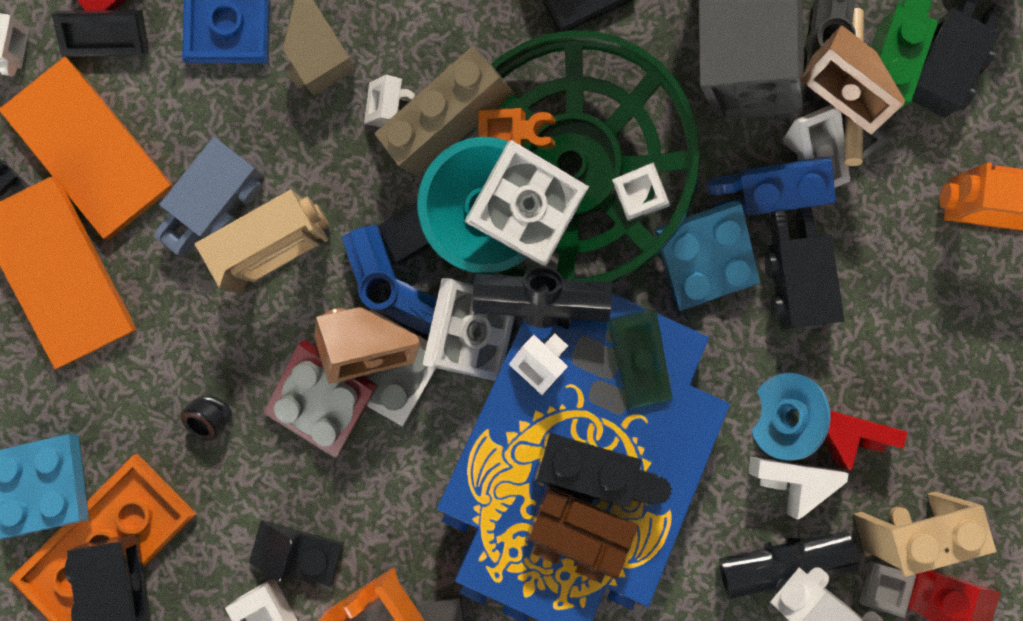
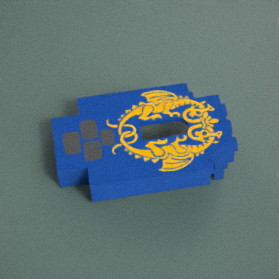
[437,293,730,621]

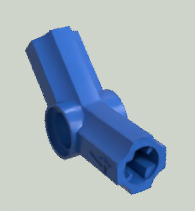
[342,225,437,336]

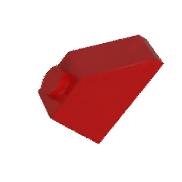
[908,570,1001,621]

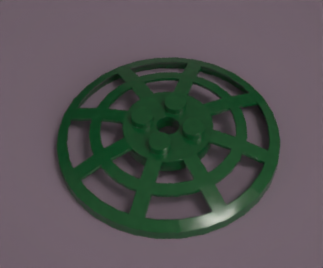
[459,30,701,283]

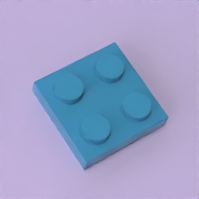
[654,200,760,311]
[0,434,89,539]

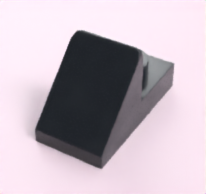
[249,520,344,588]

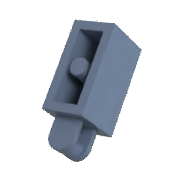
[155,137,264,257]

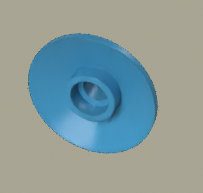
[751,373,831,461]

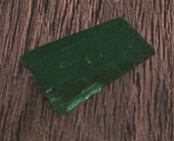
[607,309,673,409]

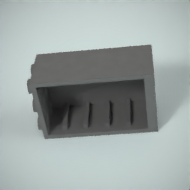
[699,0,804,119]

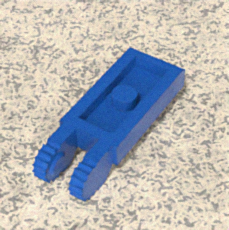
[707,156,836,216]

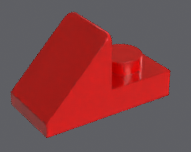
[823,411,908,471]

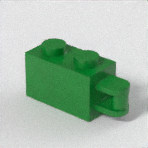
[871,0,938,112]

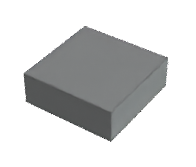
[859,561,916,618]

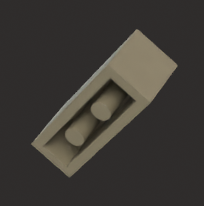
[374,45,514,177]

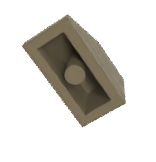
[283,0,356,96]

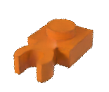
[478,108,555,150]

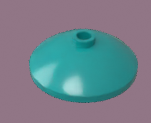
[417,137,527,273]

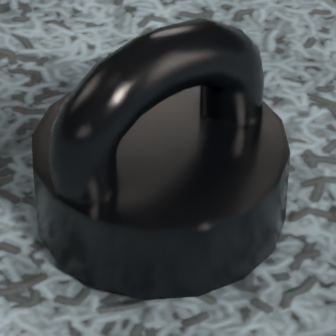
[180,396,232,441]

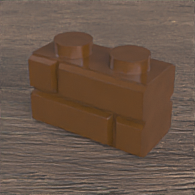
[524,486,638,583]

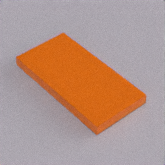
[0,57,173,241]
[0,176,137,369]
[9,454,197,621]

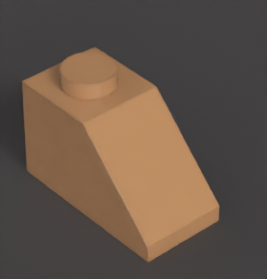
[802,25,905,135]
[314,307,420,384]

